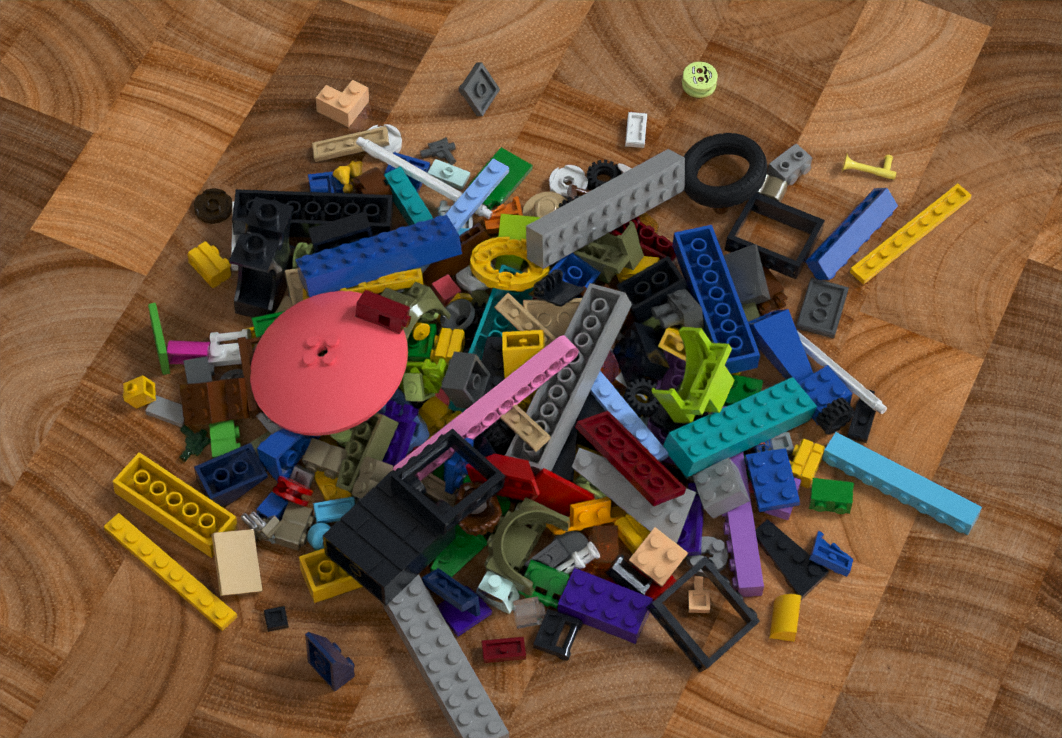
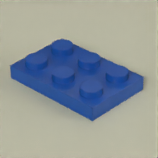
[745,448,800,512]

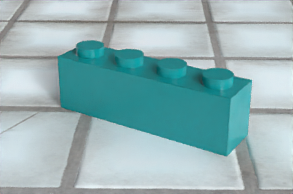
[384,166,434,226]

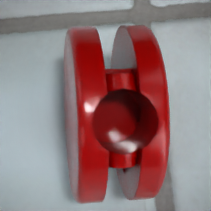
[272,476,314,507]

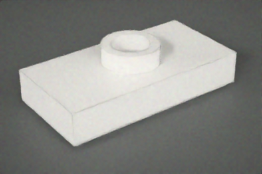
[625,112,647,148]

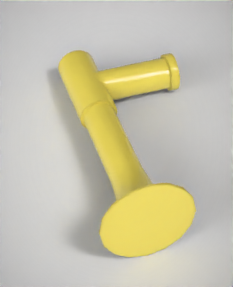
[842,153,896,180]

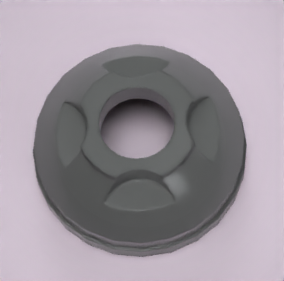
[440,299,475,331]

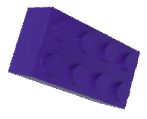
[558,568,653,644]

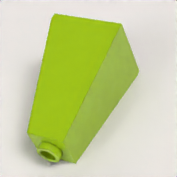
[495,214,540,271]

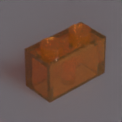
[588,526,619,572]

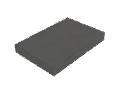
[796,278,849,338]

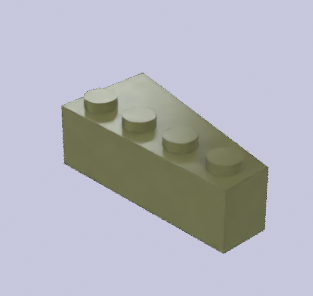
[336,413,398,493]

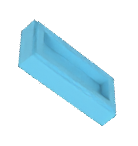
[313,496,355,524]

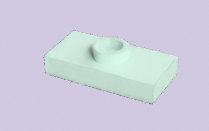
[428,159,470,190]

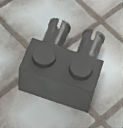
[651,289,704,329]

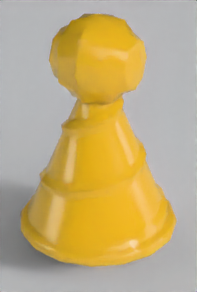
[347,161,363,178]
[332,166,353,193]
[412,322,430,341]
[435,411,462,429]

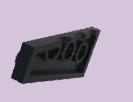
[481,336,505,396]
[755,519,829,600]

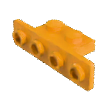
[546,497,628,535]

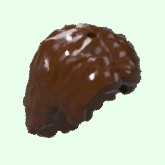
[454,482,502,537]

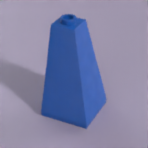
[748,309,814,383]

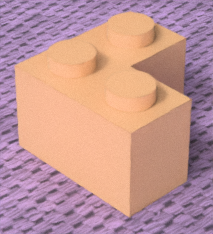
[316,80,369,127]

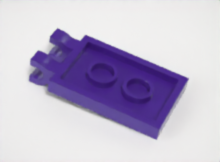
[379,400,419,467]
[677,483,704,556]

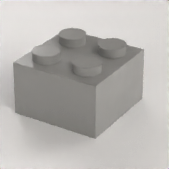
[692,457,750,519]

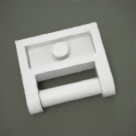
[208,329,252,367]

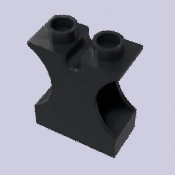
[229,197,296,318]

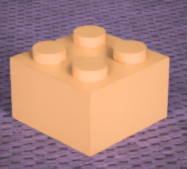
[629,527,688,587]

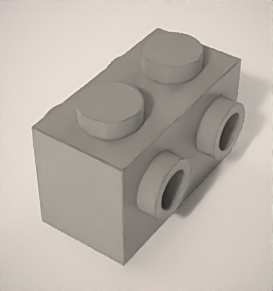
[767,144,812,186]

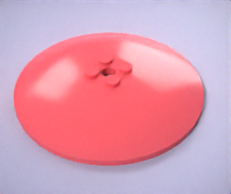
[250,291,408,436]

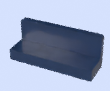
[422,568,480,617]

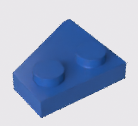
[809,531,853,577]

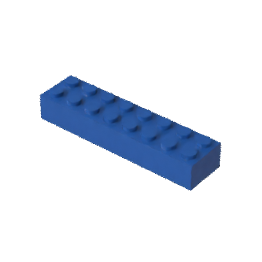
[295,215,462,297]
[672,225,760,374]

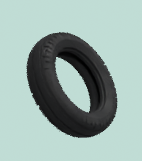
[684,133,767,208]

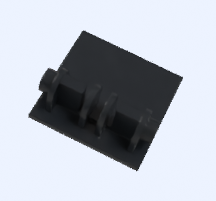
[528,269,585,307]

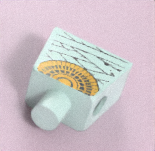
[476,571,520,614]

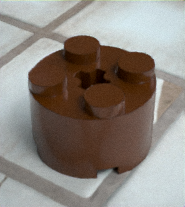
[351,167,393,197]

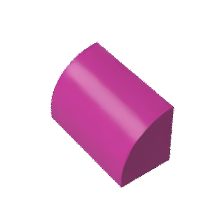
[167,340,210,364]

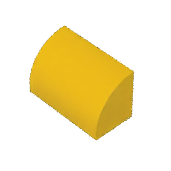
[769,594,801,642]

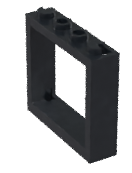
[724,193,825,279]
[390,428,505,535]
[646,556,760,672]

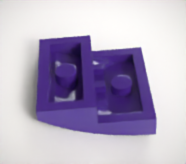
[437,586,492,637]

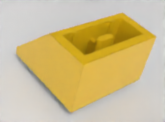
[502,330,545,378]

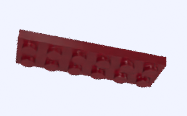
[575,411,686,507]

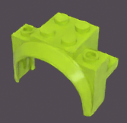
[652,327,734,423]

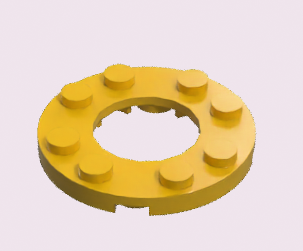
[470,237,550,292]

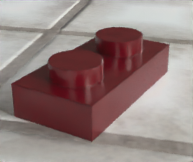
[481,637,526,663]

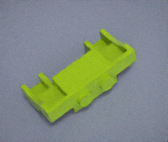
[399,358,448,394]

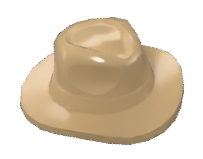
[523,192,567,218]

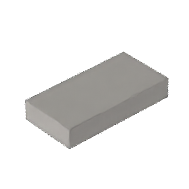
[145,395,184,428]

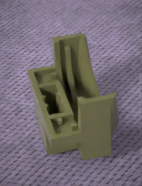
[570,201,644,283]
[381,282,451,340]
[484,497,570,596]

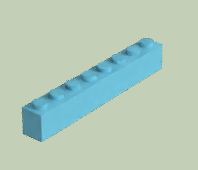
[822,432,982,535]

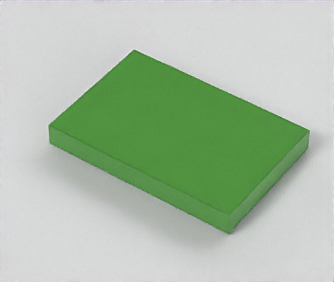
[148,303,170,375]

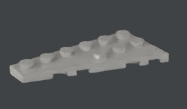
[572,448,696,544]

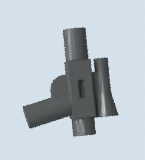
[420,137,456,165]

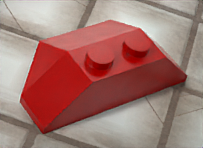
[465,454,540,501]

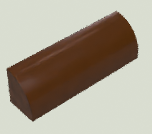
[422,223,490,289]

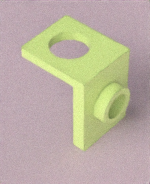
[403,373,435,401]

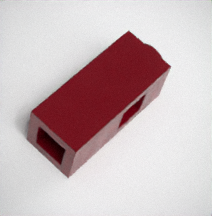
[355,289,411,334]

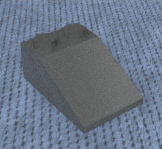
[723,244,771,305]

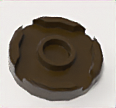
[194,188,232,224]

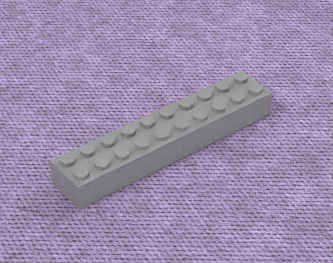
[526,149,685,269]
[505,283,632,476]
[381,575,509,738]

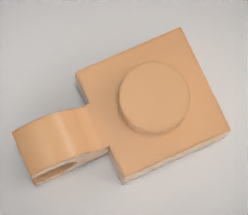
[688,576,710,613]

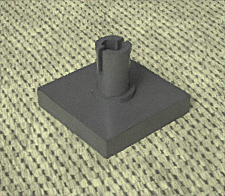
[459,62,500,116]

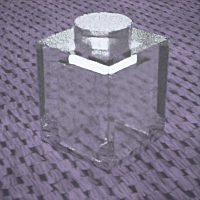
[513,596,545,629]

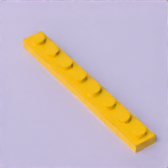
[850,183,972,285]
[104,513,237,631]

